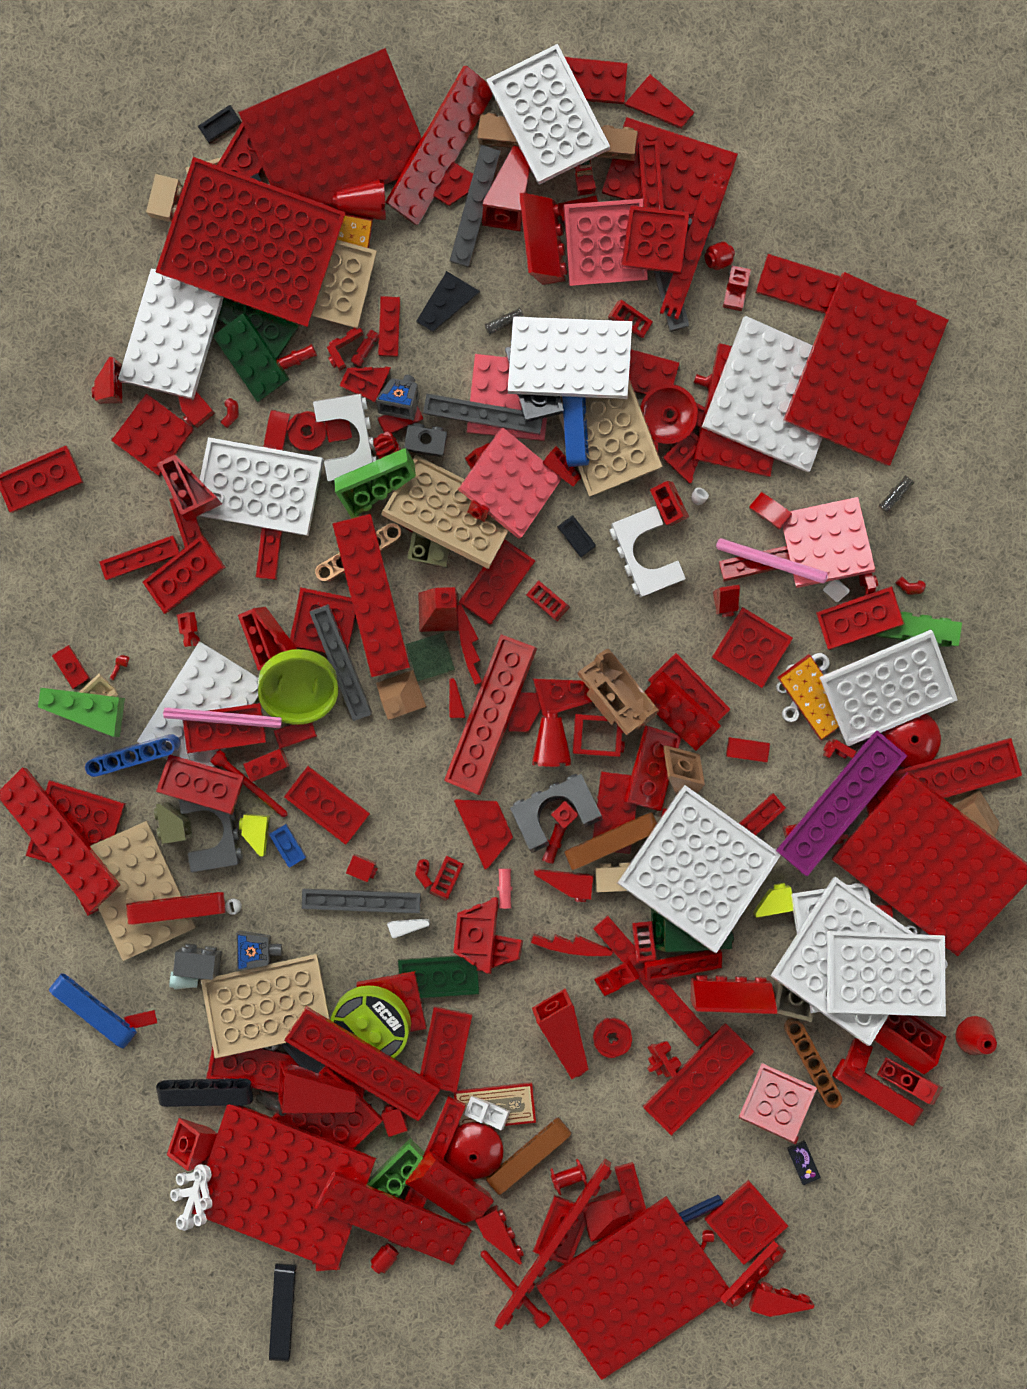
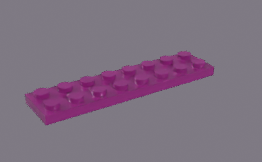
[775,730,907,877]

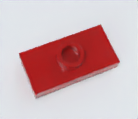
[52,645,91,689]

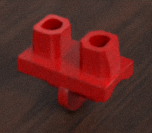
[647,1041,682,1078]

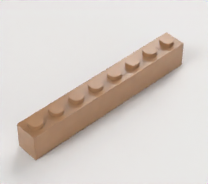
[477,113,638,161]

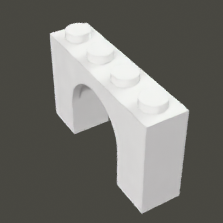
[313,394,377,481]
[609,506,686,598]

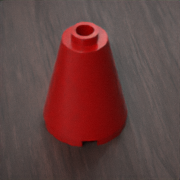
[333,179,386,220]
[532,713,571,767]
[955,1016,997,1055]

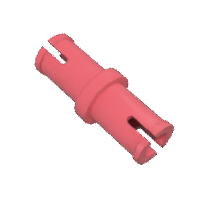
[497,869,513,909]

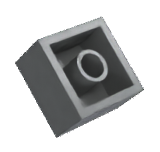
[173,944,222,980]

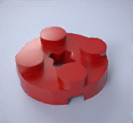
[287,411,327,451]
[593,1017,632,1058]

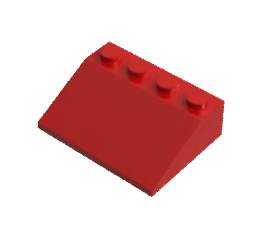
[519,192,567,285]
[690,975,777,1014]

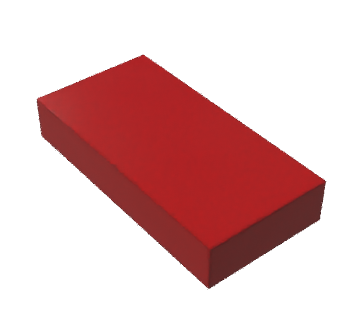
[273,722,317,749]

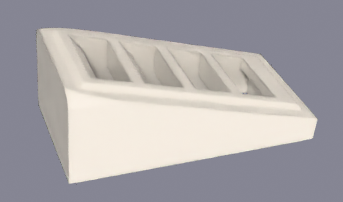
[387,919,430,938]

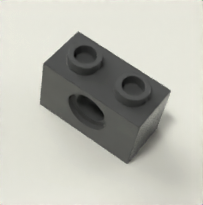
[404,423,448,458]

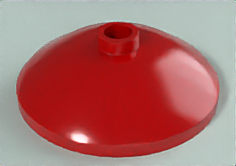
[640,384,698,444]
[882,714,941,768]
[445,1122,504,1179]

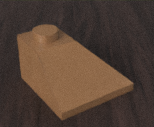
[376,670,426,720]
[664,745,705,795]

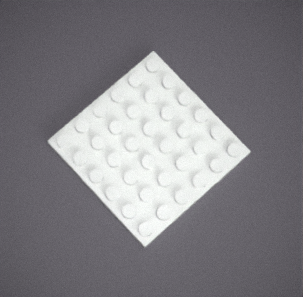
[702,316,822,472]
[617,785,781,953]
[771,877,914,1046]

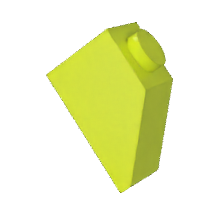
[239,814,270,856]
[753,883,793,918]

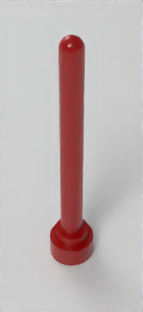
[209,749,288,817]
[480,1250,551,1329]

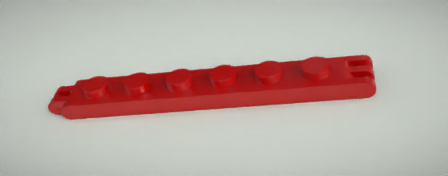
[660,174,725,320]

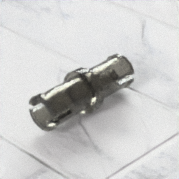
[484,307,524,336]
[879,475,914,513]
[256,1090,286,1116]

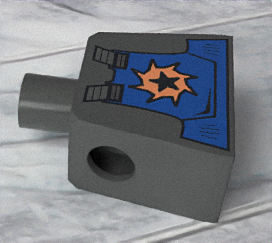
[376,375,419,420]
[236,931,282,971]

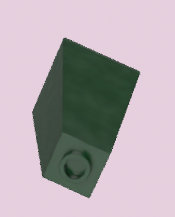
[651,908,734,952]

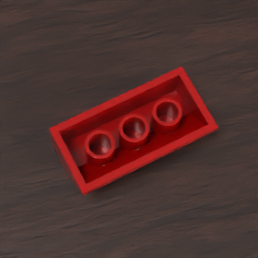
[874,1015,947,1075]
[405,1151,494,1223]

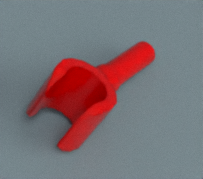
[110,655,129,680]
[701,1230,714,1250]

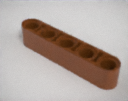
[564,812,657,870]
[784,1018,842,1108]
[485,1117,572,1195]

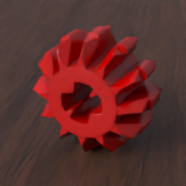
[373,432,401,459]

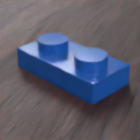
[269,824,306,868]

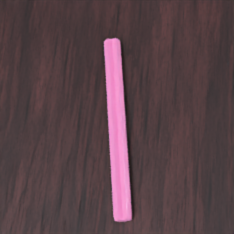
[716,539,828,583]
[163,708,282,728]

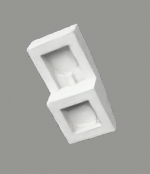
[464,1096,510,1130]

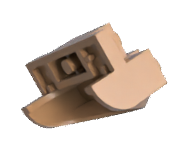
[578,649,659,735]

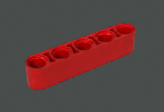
[126,892,226,925]
[832,1058,924,1127]

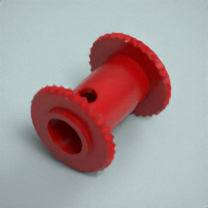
[550,1159,587,1196]

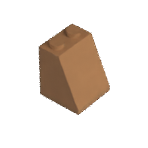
[953,790,1000,837]

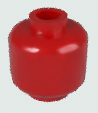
[704,241,735,271]

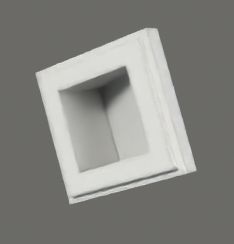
[823,580,850,602]

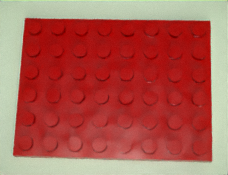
[238,48,422,207]
[155,157,346,328]
[783,272,949,466]
[832,772,1027,956]
[192,1104,377,1271]
[536,1196,729,1380]

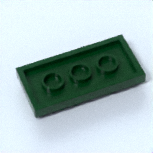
[218,298,299,359]
[213,313,290,402]
[398,955,479,998]

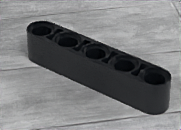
[156,1078,254,1107]
[269,1263,296,1362]

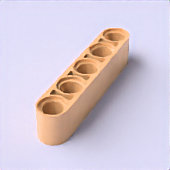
[315,523,402,582]

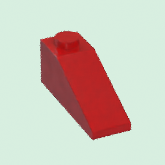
[178,391,215,428]
[713,585,740,618]
[534,869,593,902]

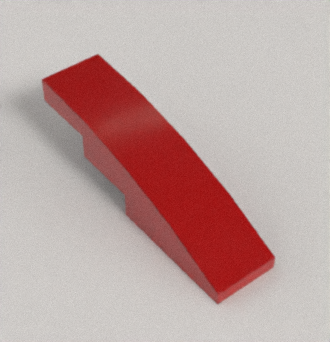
[458,604,482,685]
[531,933,613,956]

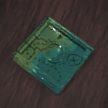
[406,633,455,681]

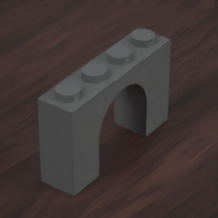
[510,774,603,853]
[179,799,243,872]

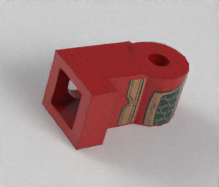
[574,160,596,196]

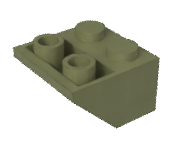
[407,531,451,568]
[154,802,193,844]

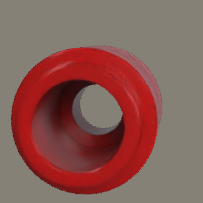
[370,1243,399,1274]

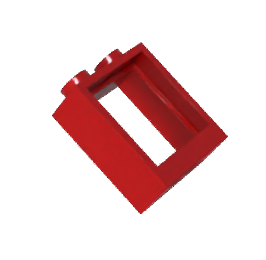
[572,714,625,757]

